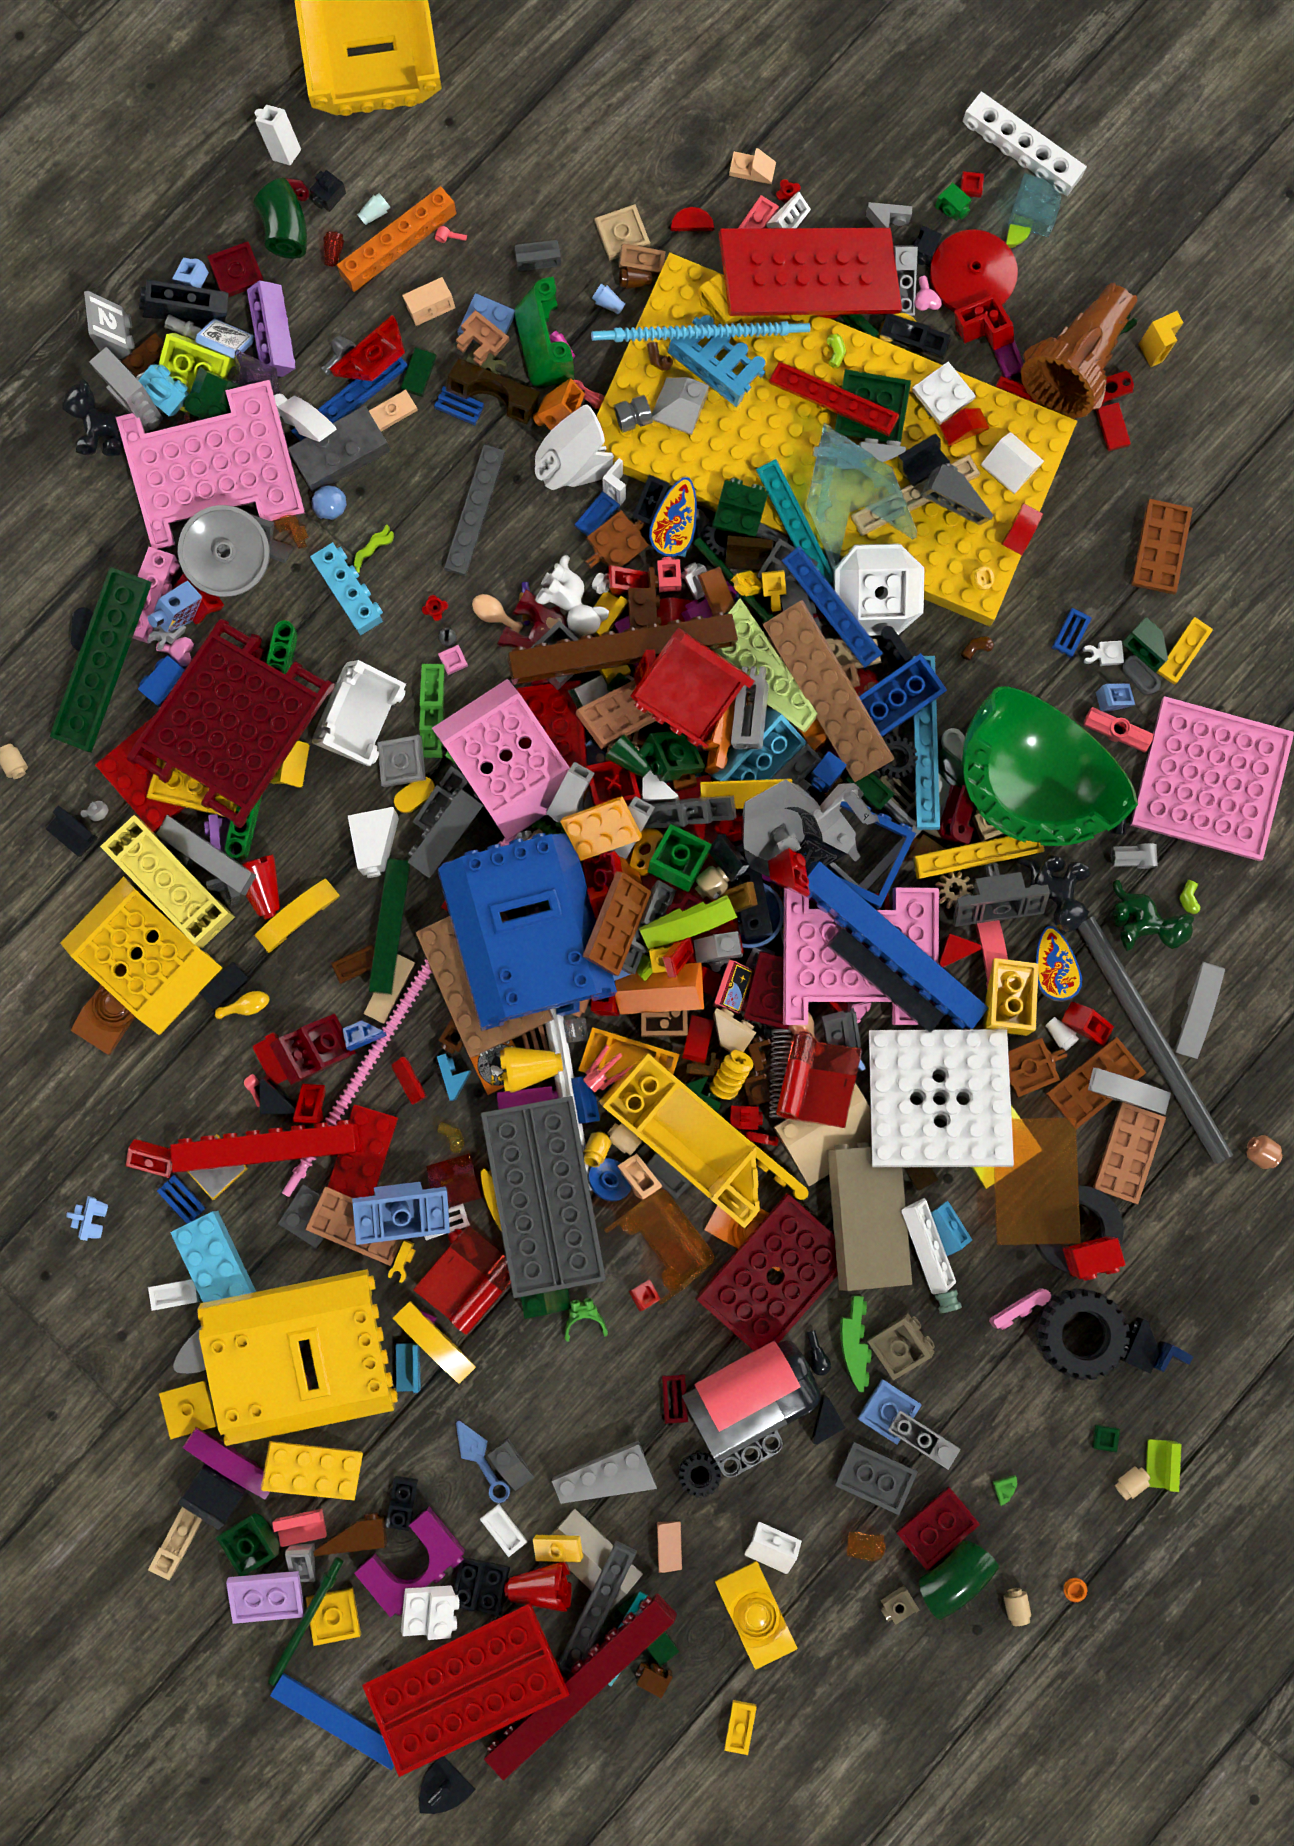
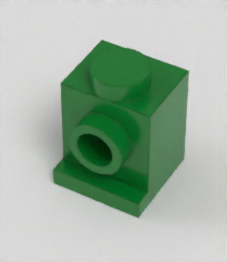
[935,182,972,221]

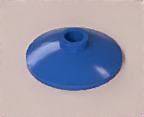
[588,1158,632,1201]

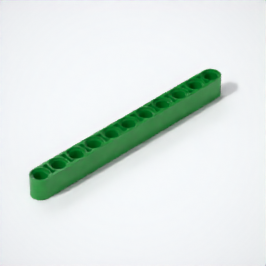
[225,620,298,861]

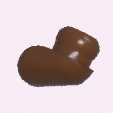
[647,342,673,371]
[961,636,994,661]

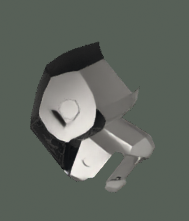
[741,779,880,877]

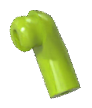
[827,334,846,369]
[1180,880,1200,914]

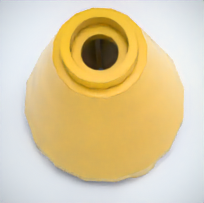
[500,1047,563,1093]

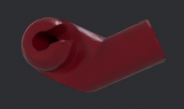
[286,178,309,201]

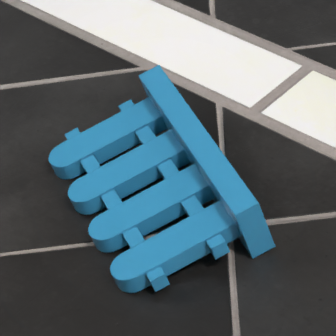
[668,315,765,407]

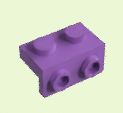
[204,814,235,855]

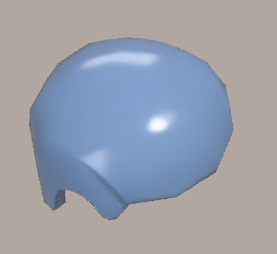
[311,485,347,520]

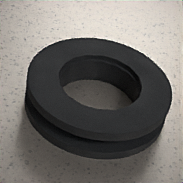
[1032,1185,1124,1272]

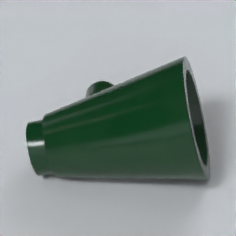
[605,734,653,778]

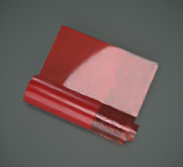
[413,1225,511,1335]

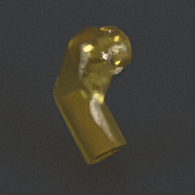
[437,1122,464,1153]

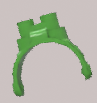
[564,1298,608,1342]

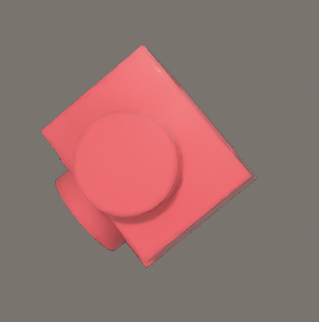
[657,557,681,593]

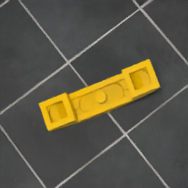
[255,878,340,953]

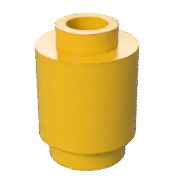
[583,1132,612,1167]

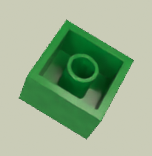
[647,824,712,892]

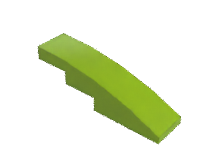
[638,895,737,949]

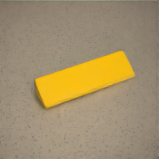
[700,779,792,809]

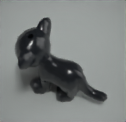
[62,379,123,456]
[1017,855,1091,935]

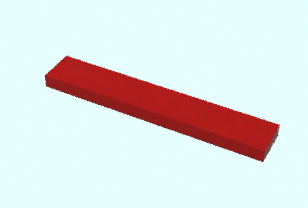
[769,361,899,436]

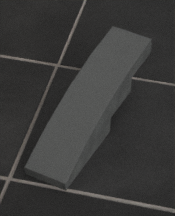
[413,764,482,830]
[644,795,737,828]
[621,880,677,974]

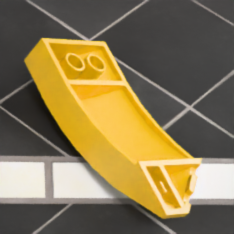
[599,1053,760,1228]

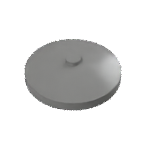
[178,505,270,597]

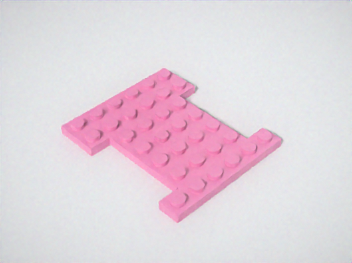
[116,380,305,549]
[783,887,939,1025]

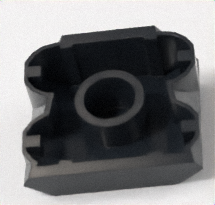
[178,1463,246,1530]

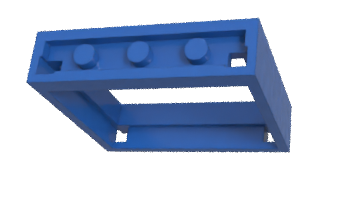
[804,801,916,910]

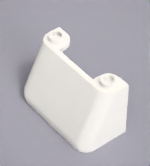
[312,660,406,766]

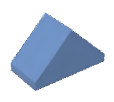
[1096,684,1135,713]

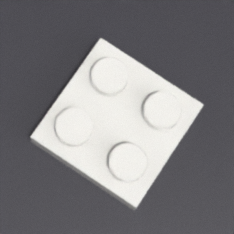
[912,361,976,425]

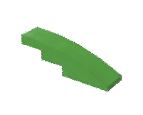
[419,664,445,758]

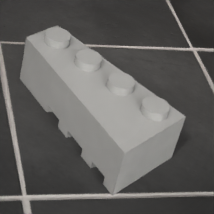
[552,1440,657,1504]

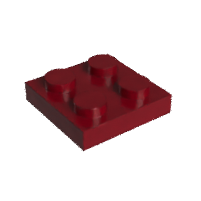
[207,241,264,297]

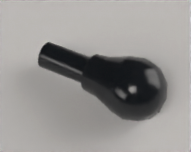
[807,1330,831,1376]

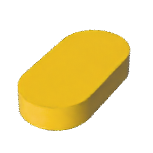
[394,777,435,813]

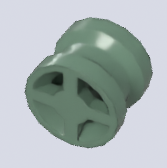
[935,1289,962,1313]

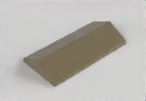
[550,1508,643,1610]

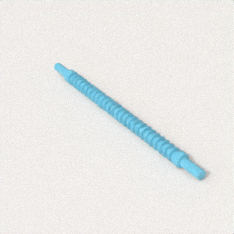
[591,321,810,342]

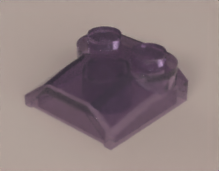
[231,349,280,395]

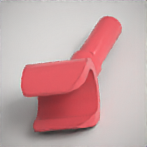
[435,226,467,243]
[244,1074,260,1107]

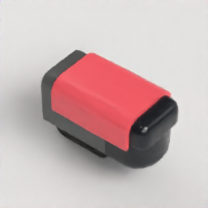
[682,1340,821,1477]

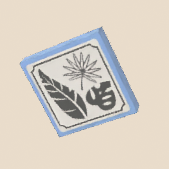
[195,318,255,360]

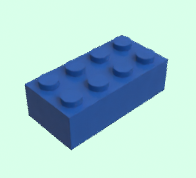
[859,653,947,737]

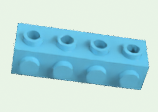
[310,542,383,636]

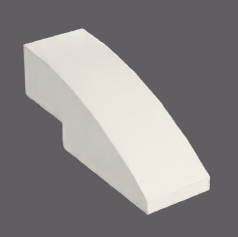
[277,396,337,442]

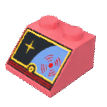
[713,959,754,1015]

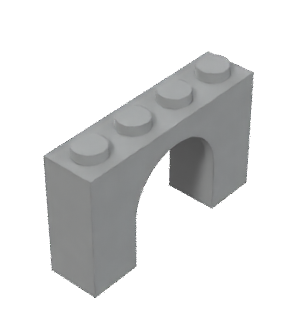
[89,347,163,433]
[546,762,655,859]

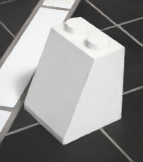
[348,807,399,878]

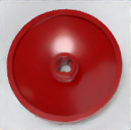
[929,229,1018,312]

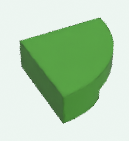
[993,1475,1017,1506]

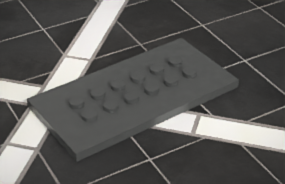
[481,1096,606,1298]

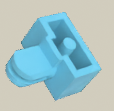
[138,364,189,416]

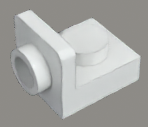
[681,563,707,600]

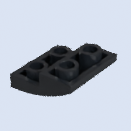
[454,1558,510,1616]

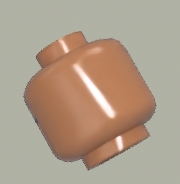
[1247,1135,1282,1169]

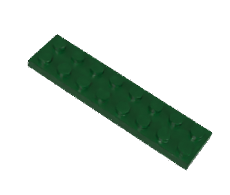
[50,567,152,753]

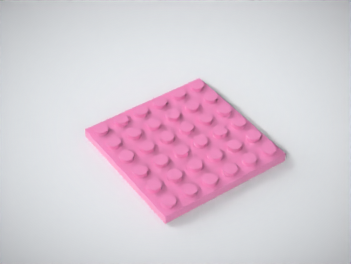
[1130,696,1294,861]

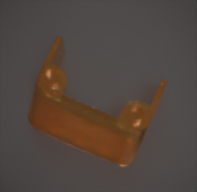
[604,1188,714,1305]

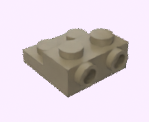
[867,1313,935,1380]

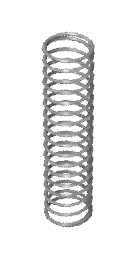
[769,1029,792,1118]

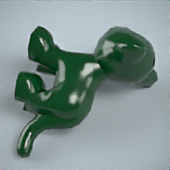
[1113,880,1194,951]

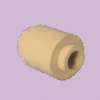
[0,744,28,779]
[607,1123,642,1156]
[1114,1466,1151,1501]
[1004,1588,1031,1626]

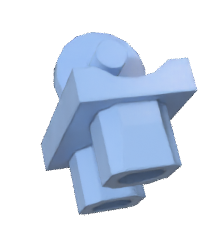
[66,1196,108,1241]

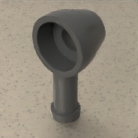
[320,336,356,376]

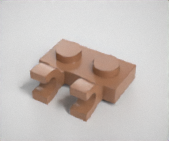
[456,310,509,366]

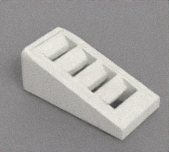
[766,192,811,228]

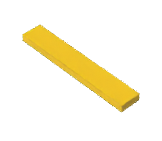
[913,836,1044,879]

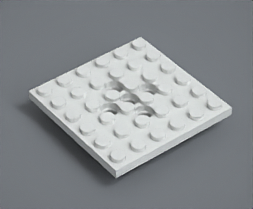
[869,1029,1014,1167]

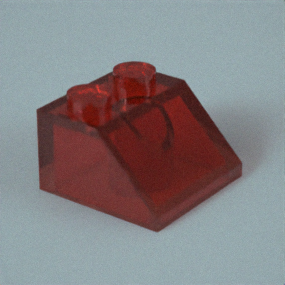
[426,1153,483,1208]

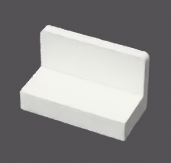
[603,458,626,505]
[745,1522,802,1574]

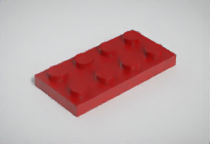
[328,1104,399,1198]

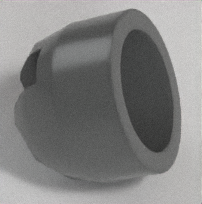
[438,627,457,647]

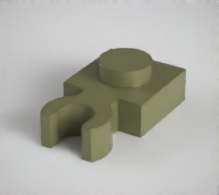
[466,343,507,376]

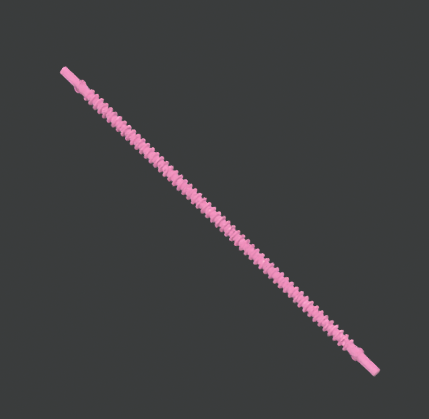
[282,835,517,1197]

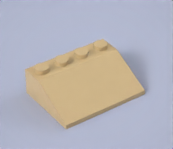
[773,1083,872,1186]

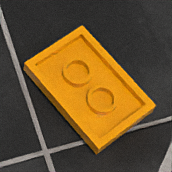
[560,796,642,861]

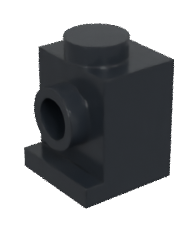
[914,226,942,266]

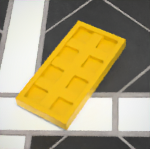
[261,1441,363,1500]

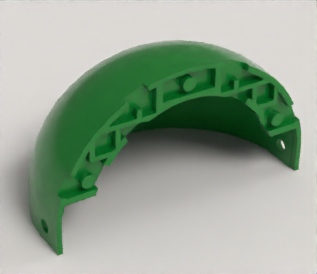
[962,686,1138,846]

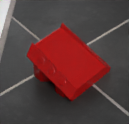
[582,851,623,892]

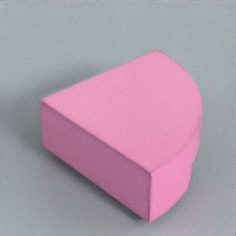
[848,1002,871,1023]

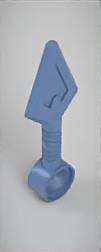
[456,1421,510,1503]

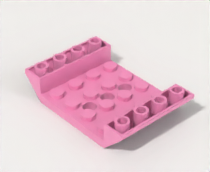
[432,679,570,840]

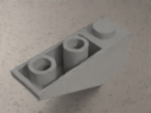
[893,245,918,316]
[888,1410,961,1470]

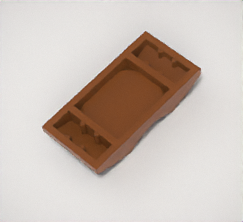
[71,964,135,1055]

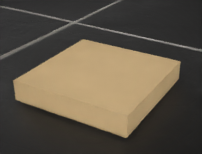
[594,204,650,261]

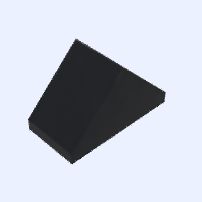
[632,475,670,525]
[260,1075,297,1114]
[811,1395,846,1445]

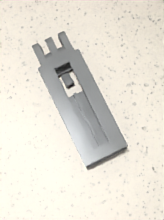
[731,666,769,749]

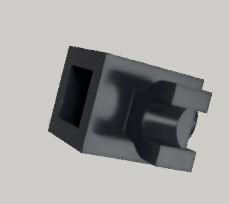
[310,170,346,212]

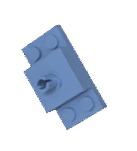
[352,1182,450,1245]

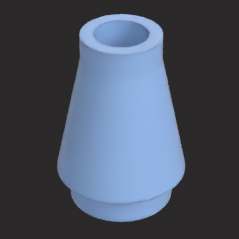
[592,284,625,315]

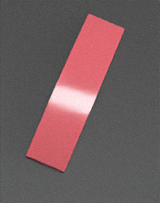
[975,920,1008,989]

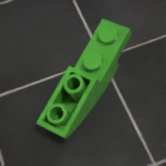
[840,1294,872,1392]

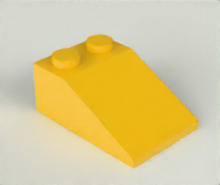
[983,958,1039,1036]

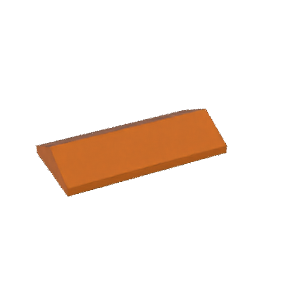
[615,963,704,1014]

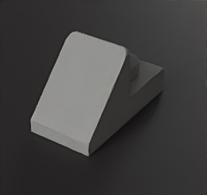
[866,202,912,228]

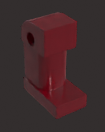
[938,785,975,845]

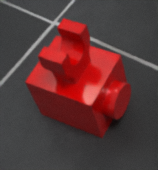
[730,1106,763,1130]

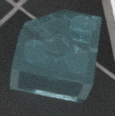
[1007,173,1062,238]

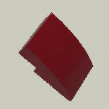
[270,1013,356,1085]

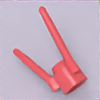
[583,1045,634,1092]

